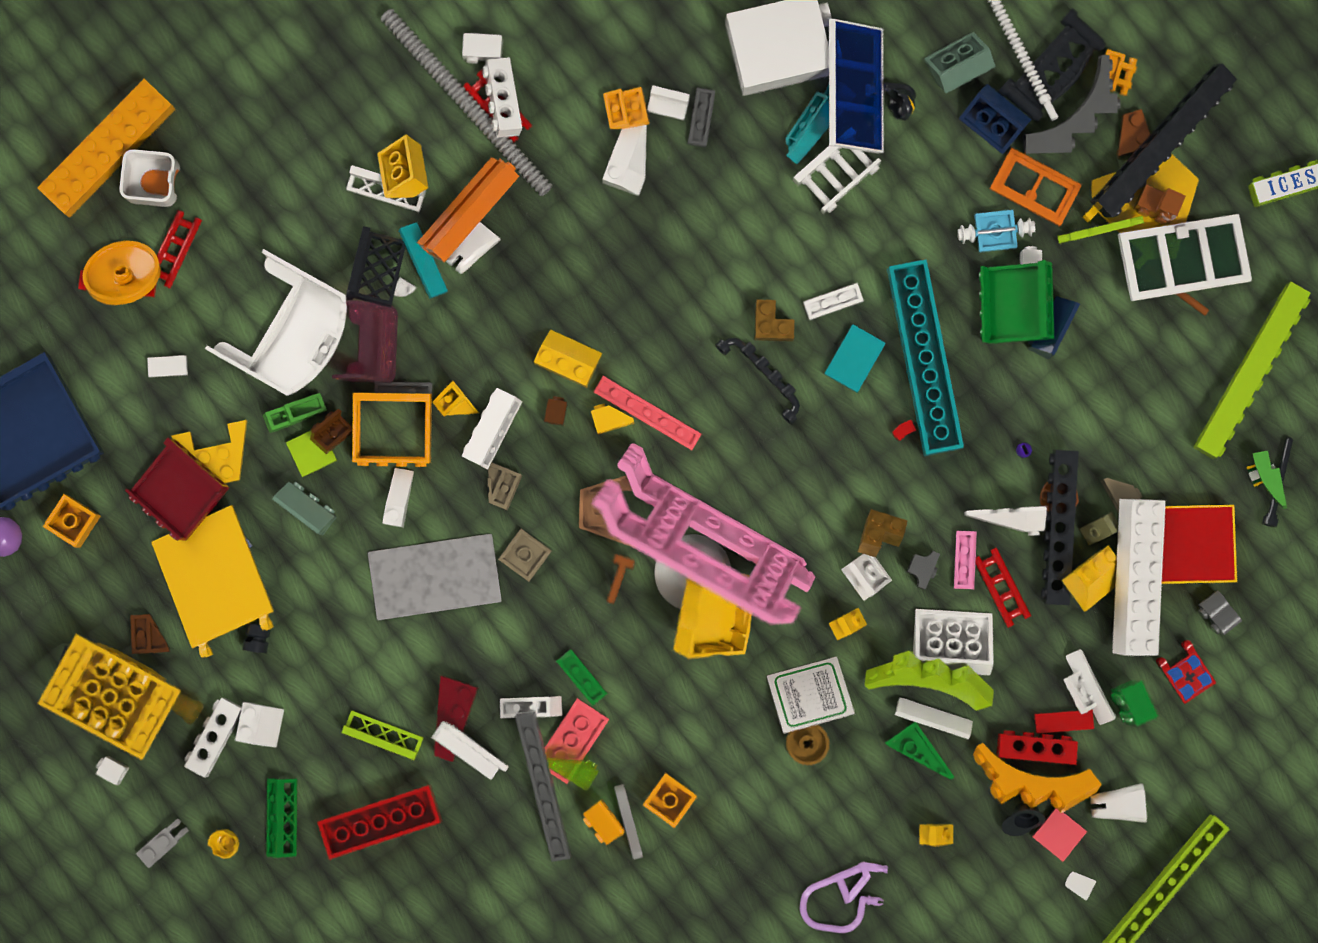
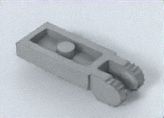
[136,819,189,868]

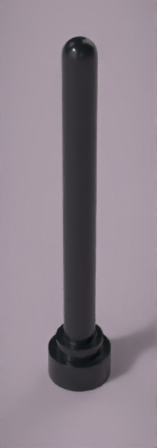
[1262,437,1293,528]

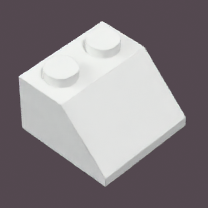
[235,702,284,747]

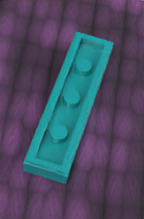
[399,222,448,299]

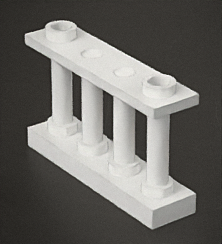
[793,127,881,214]

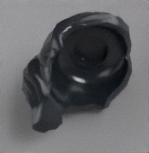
[884,82,916,121]

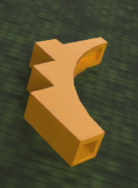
[973,743,1101,813]

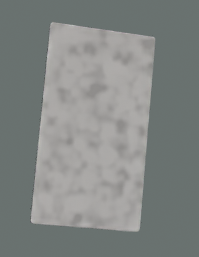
[368,534,502,620]

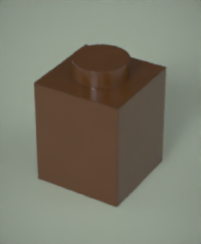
[544,396,568,426]

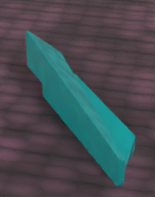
[786,81,855,164]

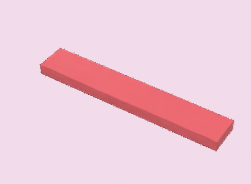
[593,376,702,451]

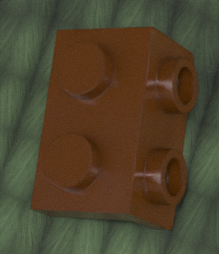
[310,409,353,455]

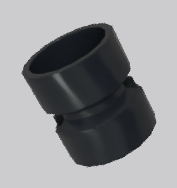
[242,623,271,654]

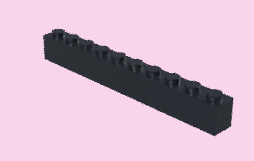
[1090,63,1237,217]

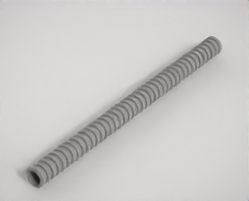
[380,9,552,196]

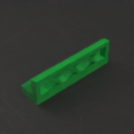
[266,778,297,858]

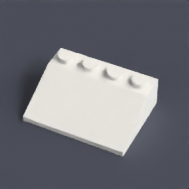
[913,609,993,675]

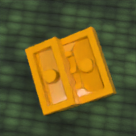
[603,87,649,129]

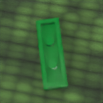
[556,649,608,706]

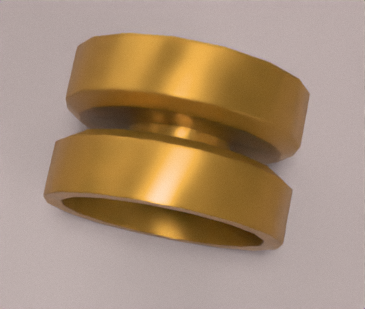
[786,725,829,765]

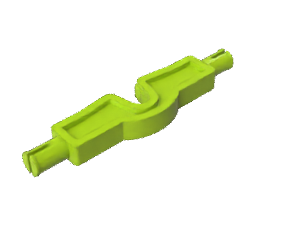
[1058,216,1144,244]

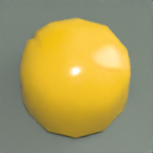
[208,829,239,859]

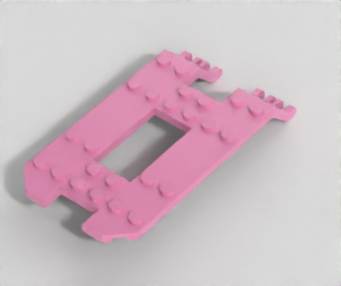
[593,444,815,624]

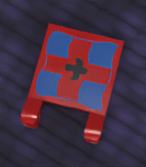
[1156,640,1216,704]

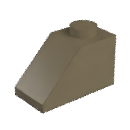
[1101,478,1142,514]

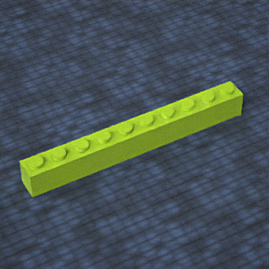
[1193,282,1311,459]
[1102,815,1230,943]

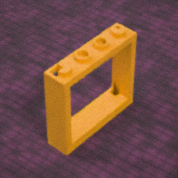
[352,392,432,467]

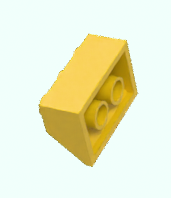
[377,135,429,198]
[534,330,602,388]
[1062,545,1117,612]

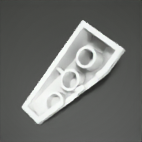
[603,125,646,196]
[964,506,1047,536]

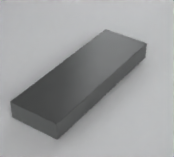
[688,88,716,147]
[374,382,433,402]

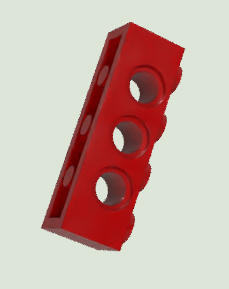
[996,730,1078,765]

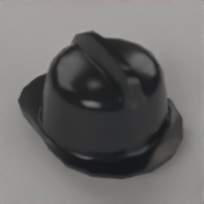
[1002,802,1045,836]

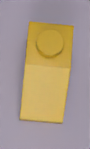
[591,404,634,434]

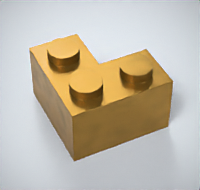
[755,300,795,341]
[858,509,908,558]

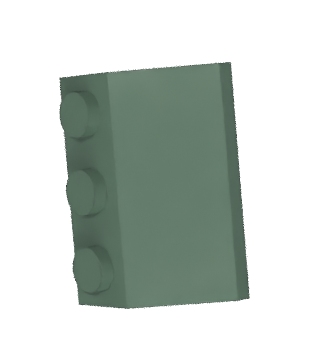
[924,32,995,93]
[272,481,337,535]

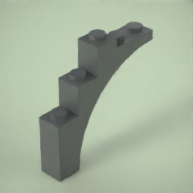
[1023,55,1120,154]

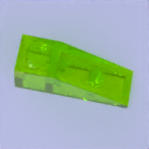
[547,757,599,791]

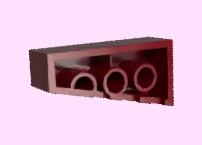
[434,676,479,762]

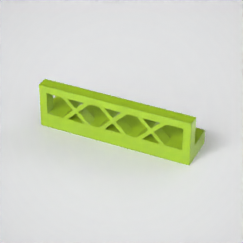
[341,711,424,760]

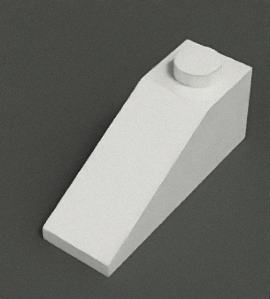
[382,468,414,528]
[500,696,562,718]

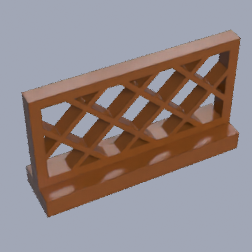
[607,555,635,605]

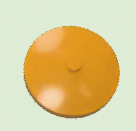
[83,241,161,305]

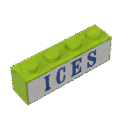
[1248,160,1318,207]

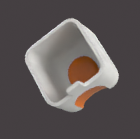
[120,150,180,207]

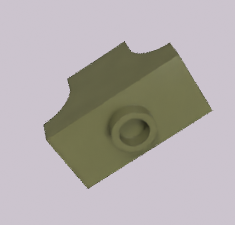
[1080,512,1118,545]

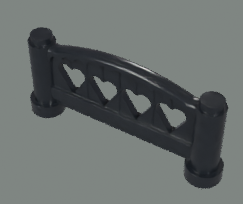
[998,8,1106,122]

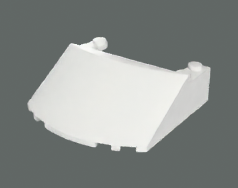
[205,249,347,396]

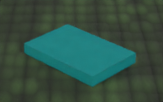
[824,325,886,393]

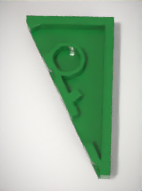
[885,722,954,780]

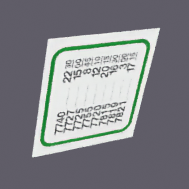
[767,657,855,733]

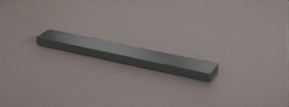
[515,711,571,862]

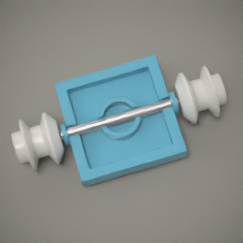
[957,210,1035,252]

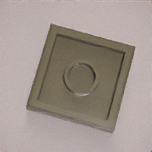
[498,529,552,582]

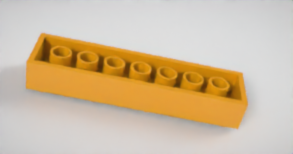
[37,79,175,218]

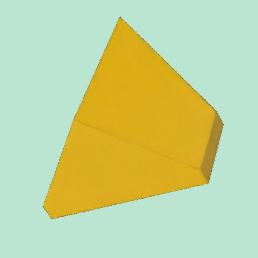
[433,381,479,417]

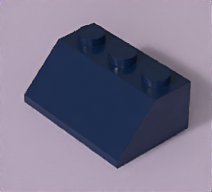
[959,84,1031,154]
[1028,296,1080,359]

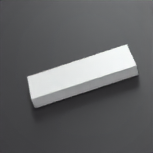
[803,283,864,320]

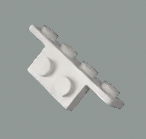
[1064,649,1116,725]

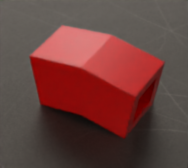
[891,419,916,441]

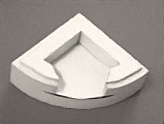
[394,277,416,297]

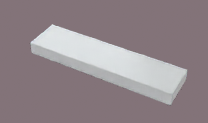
[895,697,973,739]

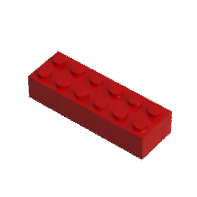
[317,784,442,859]

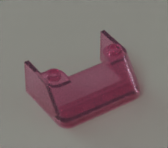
[332,300,398,383]

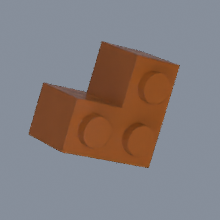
[1133,184,1186,224]

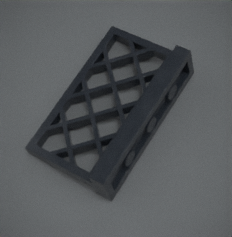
[346,226,406,308]

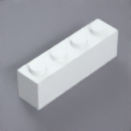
[462,388,523,470]

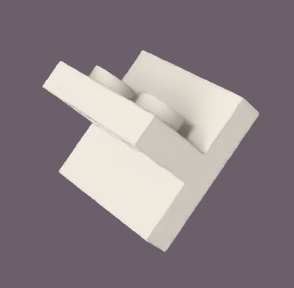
[841,554,892,600]

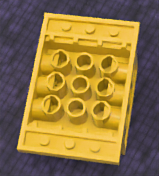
[38,634,181,760]

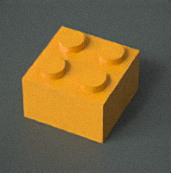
[43,494,101,548]
[643,772,697,828]

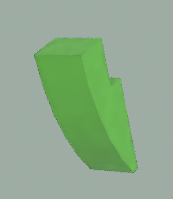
[263,393,327,433]
[1252,451,1287,509]

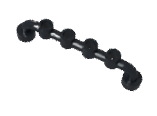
[715,338,800,425]

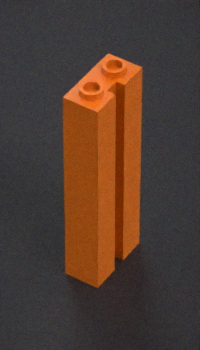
[417,157,519,262]

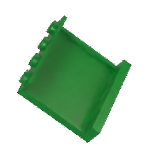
[979,260,1054,344]

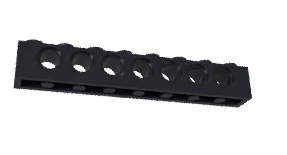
[1041,449,1079,605]

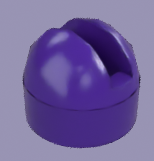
[1016,442,1032,458]

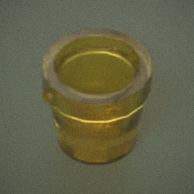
[172,694,204,725]

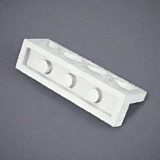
[346,165,426,212]
[432,722,508,780]

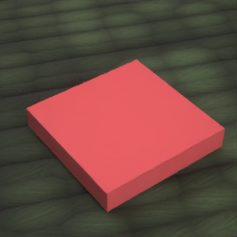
[1032,808,1087,862]

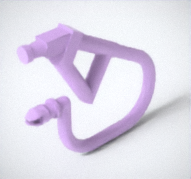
[800,861,888,933]

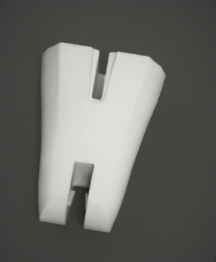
[445,222,501,274]
[1090,783,1147,823]

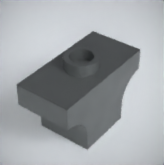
[906,551,940,590]

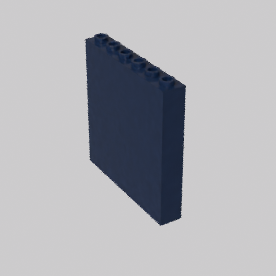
[0,352,104,511]

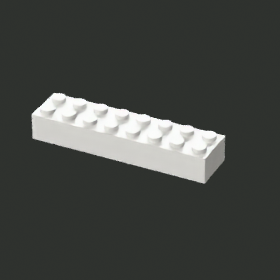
[1112,499,1165,656]

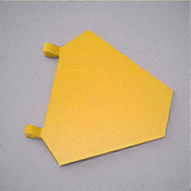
[1082,153,1199,270]

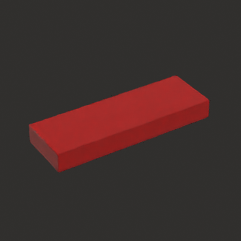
[1034,710,1094,733]

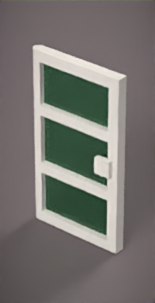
[1118,214,1252,301]

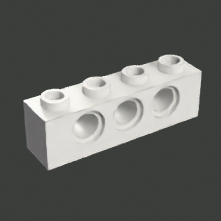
[483,58,522,138]
[184,698,242,778]

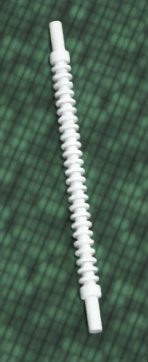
[988,0,1058,121]

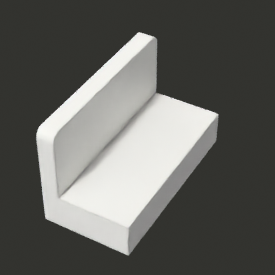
[647,85,689,120]

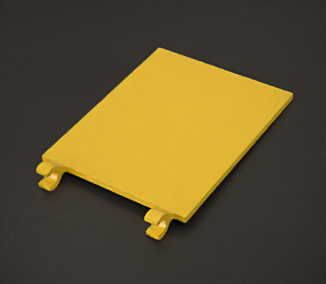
[151,505,274,658]

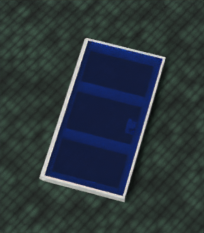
[829,19,883,154]

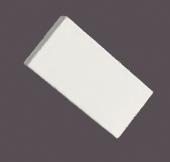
[148,355,188,377]

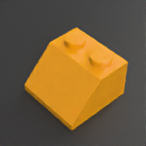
[583,799,625,845]

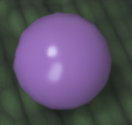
[0,517,23,557]

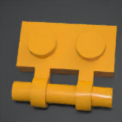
[1105,49,1137,96]

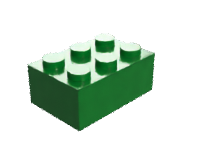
[1110,680,1159,726]

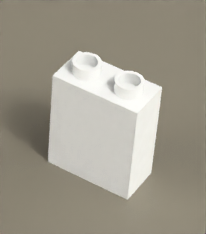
[725,0,841,96]

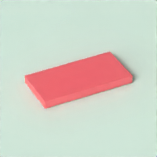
[545,698,609,784]

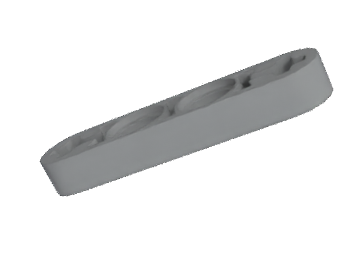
[614,784,643,860]

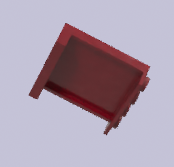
[125,437,230,541]

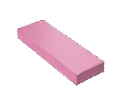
[954,531,977,589]

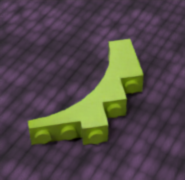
[864,650,994,711]

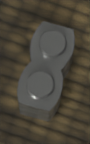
[1198,591,1242,636]

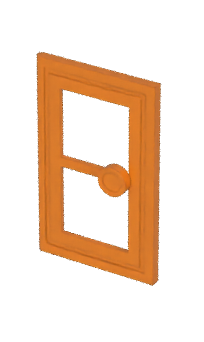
[990,148,1082,227]

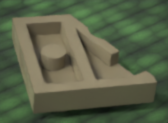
[488,462,523,511]

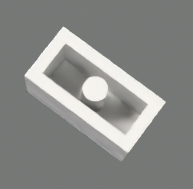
[462,33,503,63]

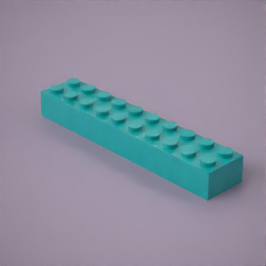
[887,259,964,456]

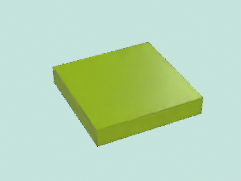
[286,431,338,477]

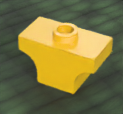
[829,608,867,640]
[919,824,953,846]

